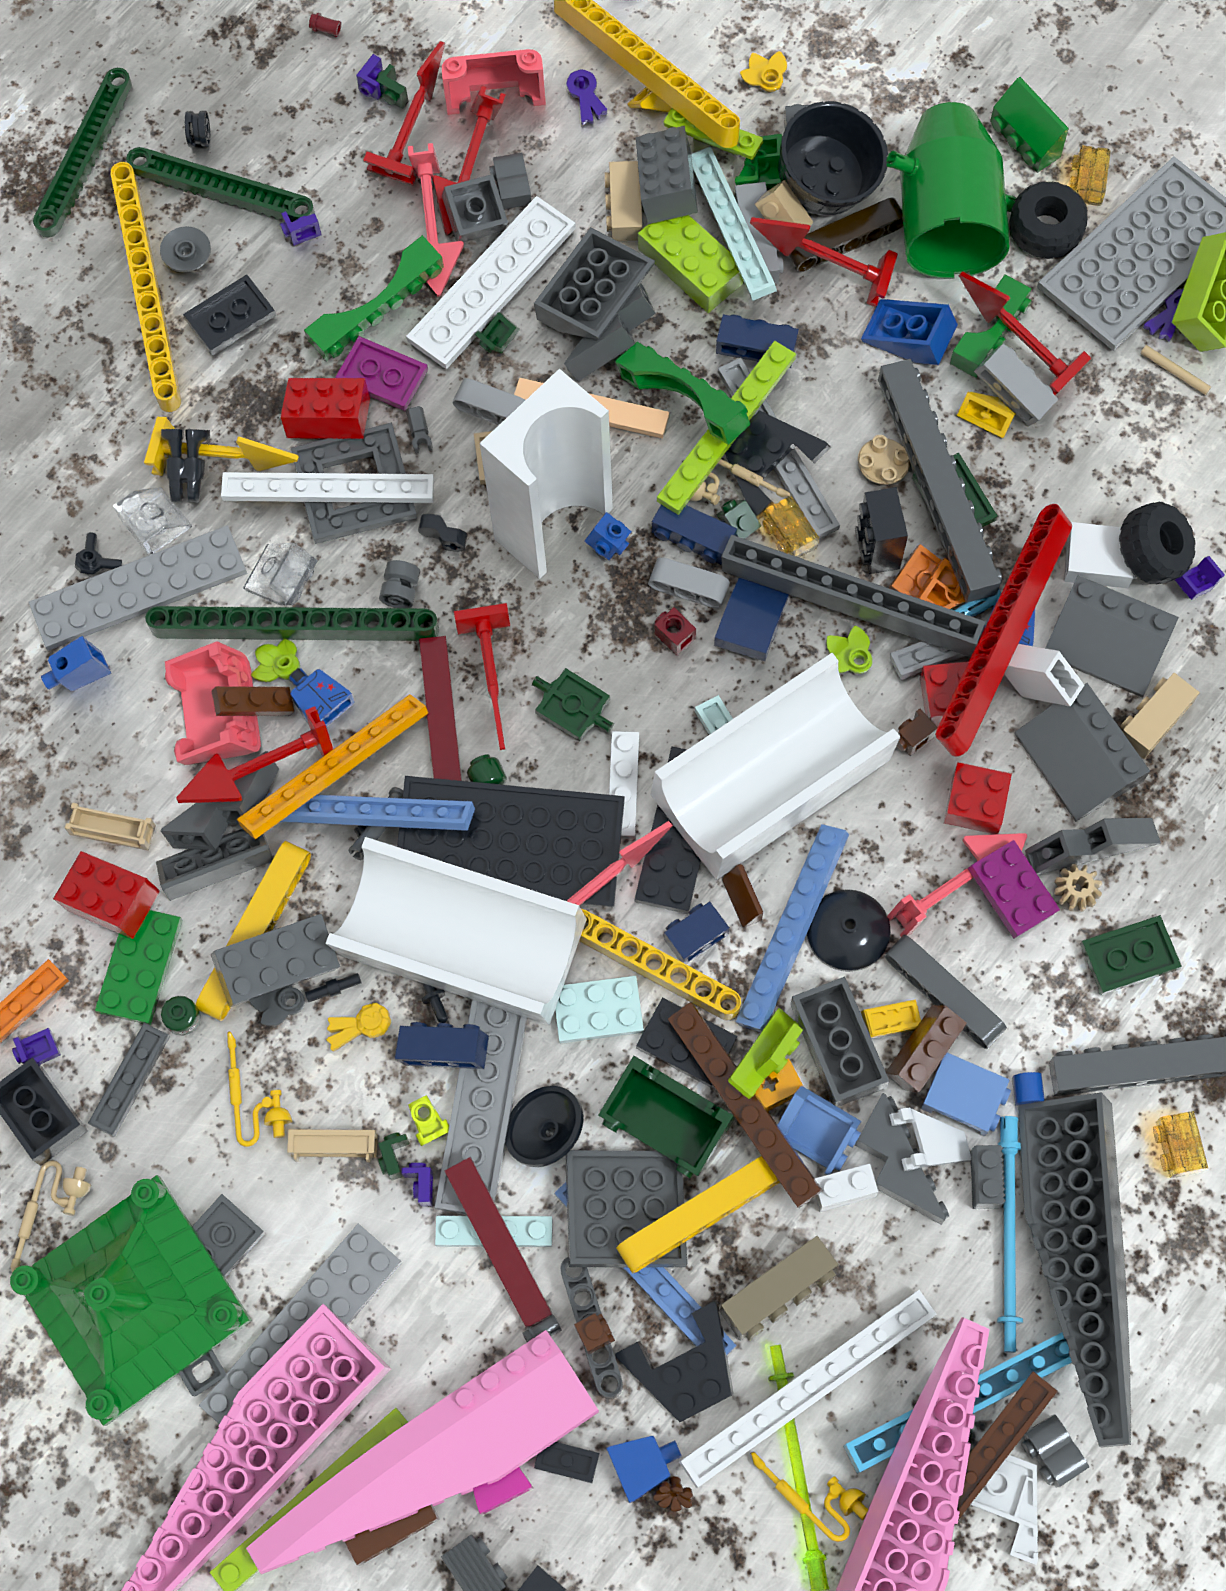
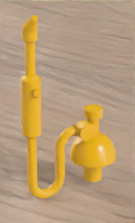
[227,1031,293,1147]
[751,1451,869,1542]

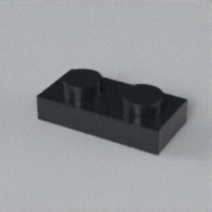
[534,1442,600,1484]

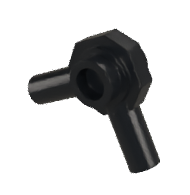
[75,532,122,575]

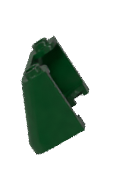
[598,1055,735,1178]

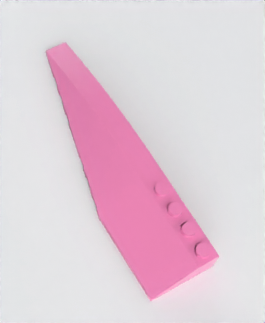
[121,1304,391,1591]
[836,1317,989,1591]
[246,1330,599,1574]

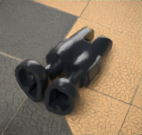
[161,429,210,503]

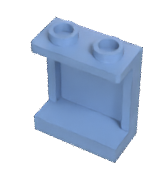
[921,1053,1011,1136]
[778,1086,861,1175]

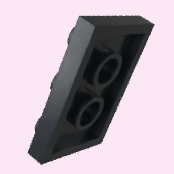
[183,274,276,356]
[636,997,738,1087]

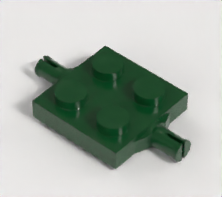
[532,668,614,741]

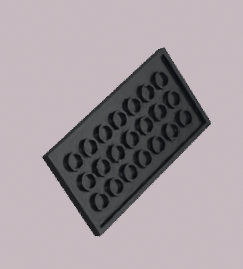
[397,776,625,907]

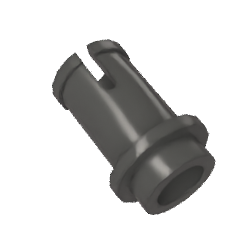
[522,1314,562,1342]

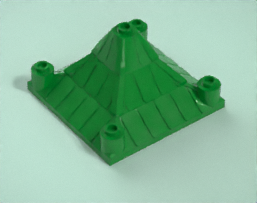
[10,1175,252,1426]

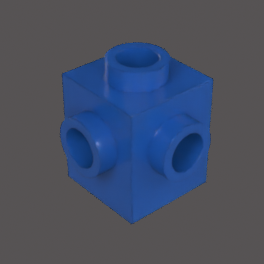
[584,512,632,560]

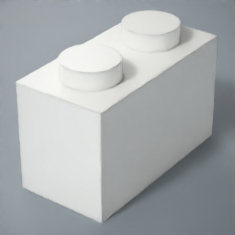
[815,1164,878,1212]

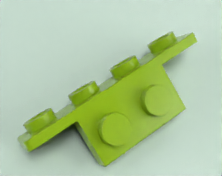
[664,108,763,159]
[728,1008,803,1099]

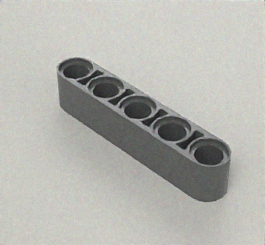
[884,935,1007,1049]
[560,1256,623,1400]

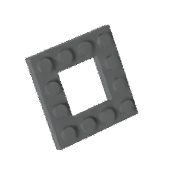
[291,422,417,544]

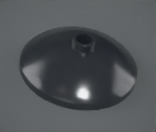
[807,890,891,972]
[505,1086,584,1167]

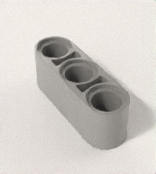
[452,378,525,425]
[648,558,730,608]

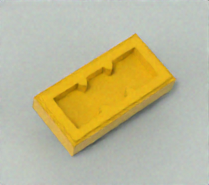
[861,999,921,1038]

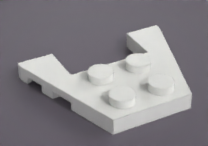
[971,1455,1038,1565]

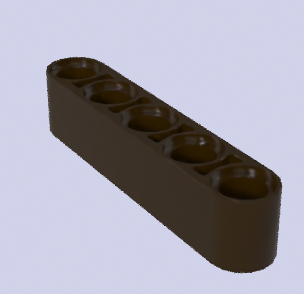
[789,197,903,272]

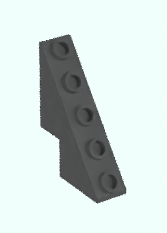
[564,283,656,382]
[161,751,279,850]
[1025,818,1161,875]
[855,1093,949,1225]

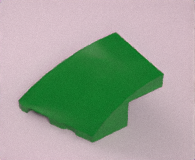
[735,134,782,191]

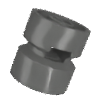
[379,560,420,608]

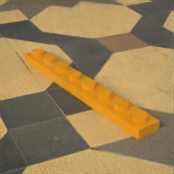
[237,694,428,839]

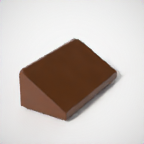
[722,864,763,927]

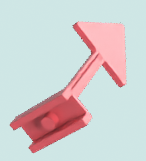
[403,143,464,297]
[567,821,673,906]
[887,833,1027,937]

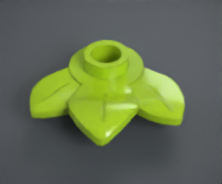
[826,626,872,674]
[251,639,300,682]

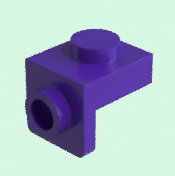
[1175,556,1225,600]
[12,1028,61,1064]

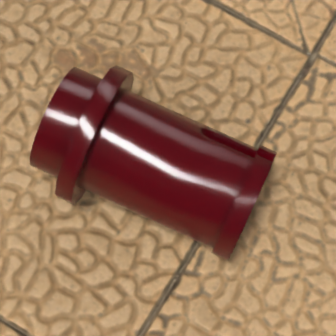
[309,12,342,37]

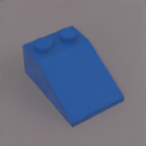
[861,299,958,365]

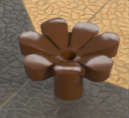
[653,1476,693,1512]

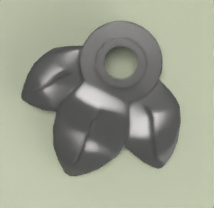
[250,986,305,1026]

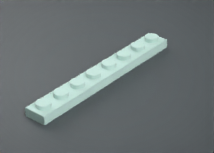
[692,146,777,301]

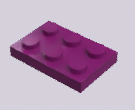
[335,336,428,411]
[968,840,1060,939]

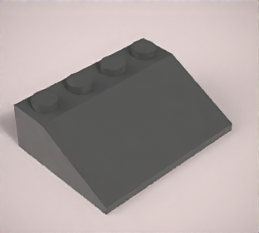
[534,227,655,340]
[1045,575,1179,698]
[1014,683,1150,822]

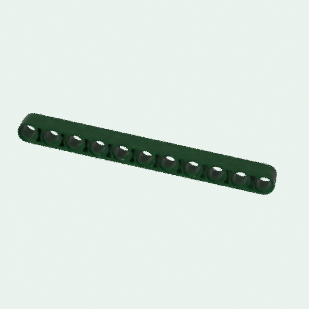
[145,606,439,641]

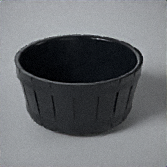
[778,101,888,216]

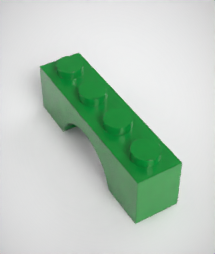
[950,274,1032,379]

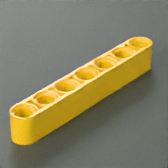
[196,841,311,1021]
[579,909,741,1020]
[616,1156,780,1274]

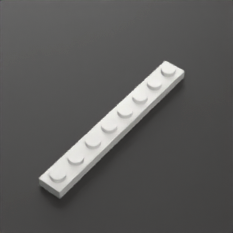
[221,472,434,503]

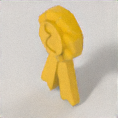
[326,1003,391,1051]

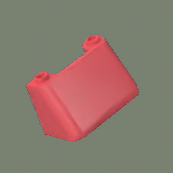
[442,49,546,115]
[165,641,261,765]

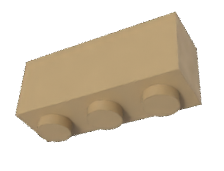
[605,161,642,241]
[1120,673,1200,759]

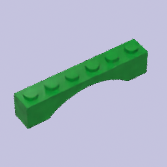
[304,235,444,361]
[615,342,750,445]

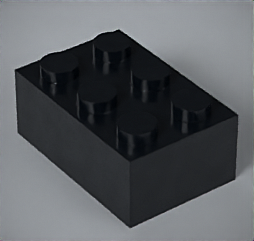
[855,487,908,574]
[0,1058,88,1166]

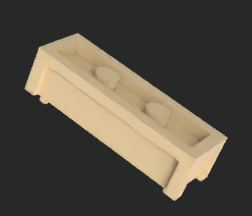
[65,803,156,851]
[287,1129,378,1162]

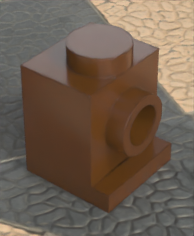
[896,708,938,756]
[574,1313,615,1355]

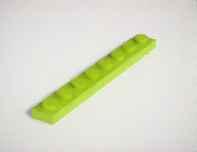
[657,341,796,515]
[209,1408,408,1591]

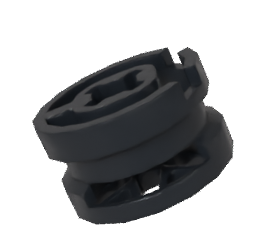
[184,110,211,147]

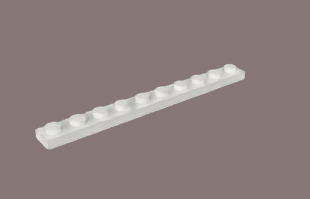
[679,1290,937,1488]

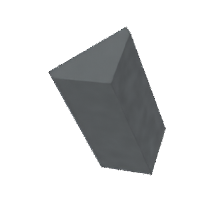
[156,829,273,901]

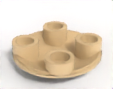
[858,435,910,485]

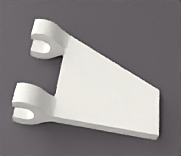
[889,1108,971,1171]

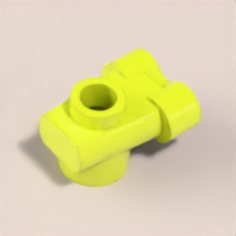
[408,1095,449,1146]

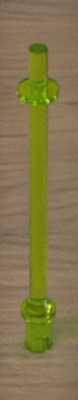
[768,1344,830,1591]

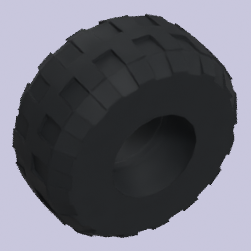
[1009,181,1088,259]
[1119,501,1196,585]

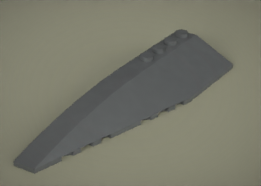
[1018,1092,1131,1448]

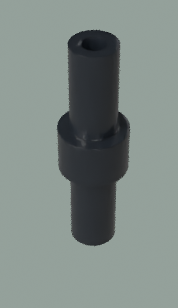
[305,973,362,1003]

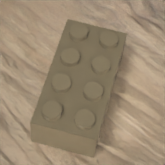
[720,1236,839,1341]

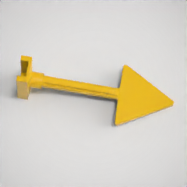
[144,416,299,476]

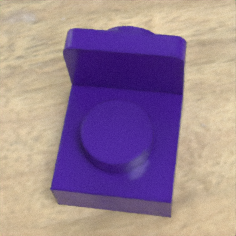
[356,54,383,100]
[280,211,322,246]
[401,1163,433,1207]

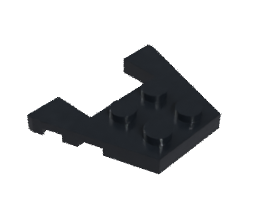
[725,410,831,520]
[615,1300,734,1422]

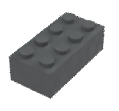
[636,126,698,224]
[210,914,340,1008]
[790,976,889,1107]

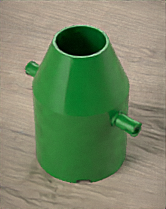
[886,102,1016,279]

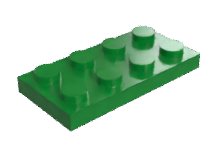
[95,910,182,1026]

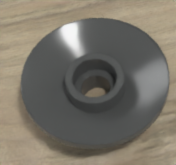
[160,226,211,272]

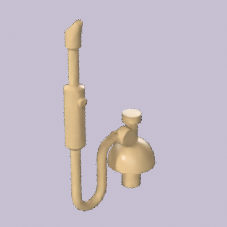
[690,459,790,505]
[10,1160,92,1272]

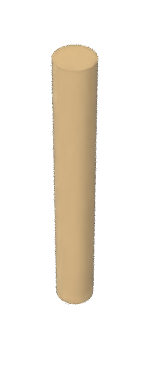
[1140,345,1211,396]

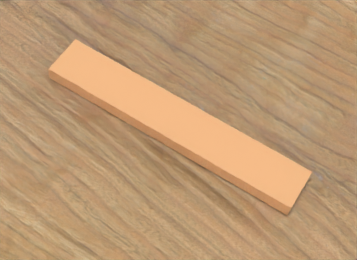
[514,378,669,439]

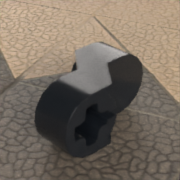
[418,514,468,552]

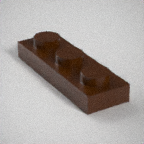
[211,686,295,716]

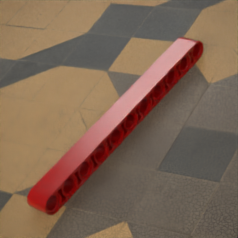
[935,504,1072,757]

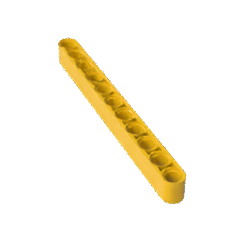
[554,0,740,148]
[111,162,181,412]

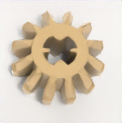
[1054,864,1102,912]

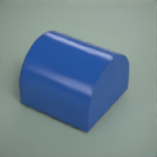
[1012,1072,1045,1106]

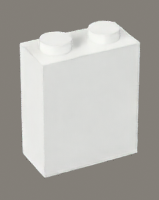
[1064,522,1137,588]
[1004,644,1084,707]

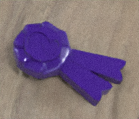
[566,69,607,125]
[1143,289,1184,342]

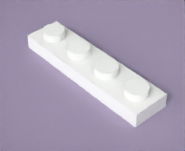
[609,731,639,839]

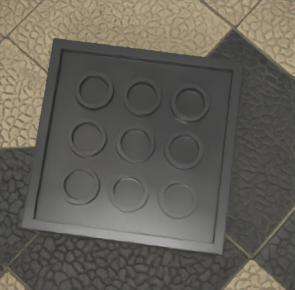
[565,1150,687,1267]

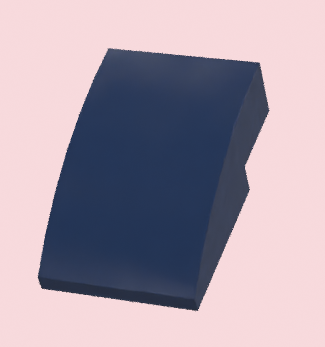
[714,578,789,661]

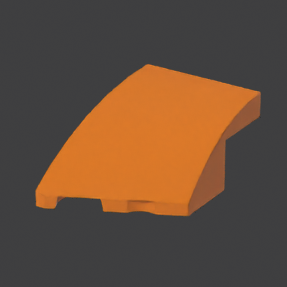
[889,544,965,609]

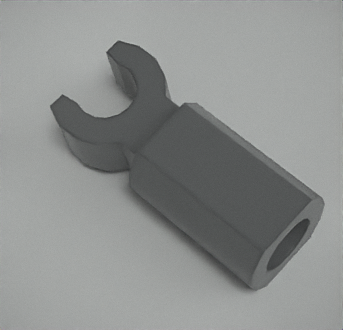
[406,406,433,454]

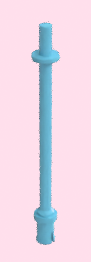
[997,1116,1023,1353]

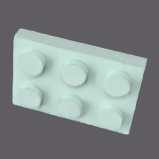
[555,976,644,1044]

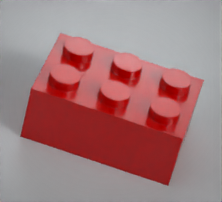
[280,378,370,439]
[53,851,160,939]

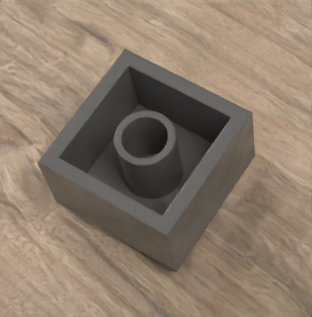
[442,174,508,242]

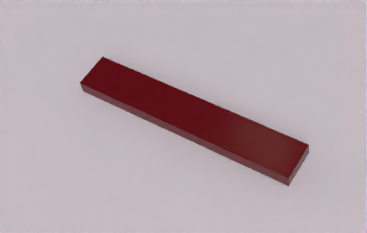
[419,636,462,781]
[444,1157,552,1327]

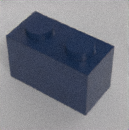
[664,901,730,964]

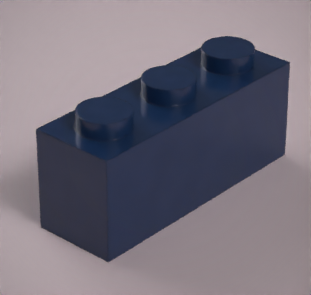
[716,314,799,368]
[652,505,737,565]
[395,1022,489,1069]

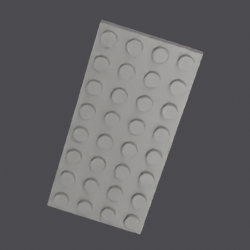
[1037,156,1226,351]

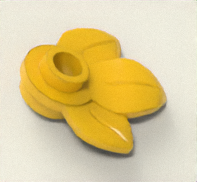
[740,51,787,92]

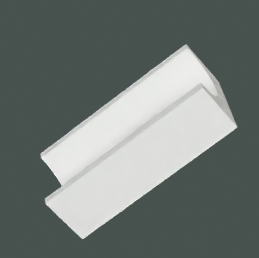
[480,369,613,579]
[650,653,900,880]
[326,837,586,1025]

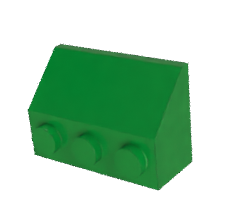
[990,77,1069,173]

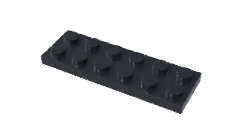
[634,746,701,914]

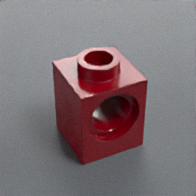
[655,607,696,656]

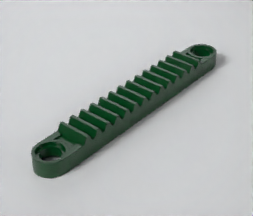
[33,67,132,237]
[126,147,315,222]

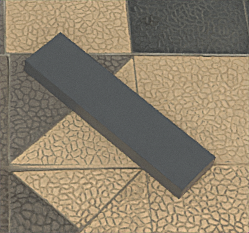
[88,1023,170,1137]

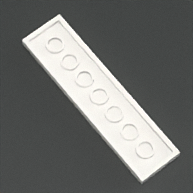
[406,196,576,369]

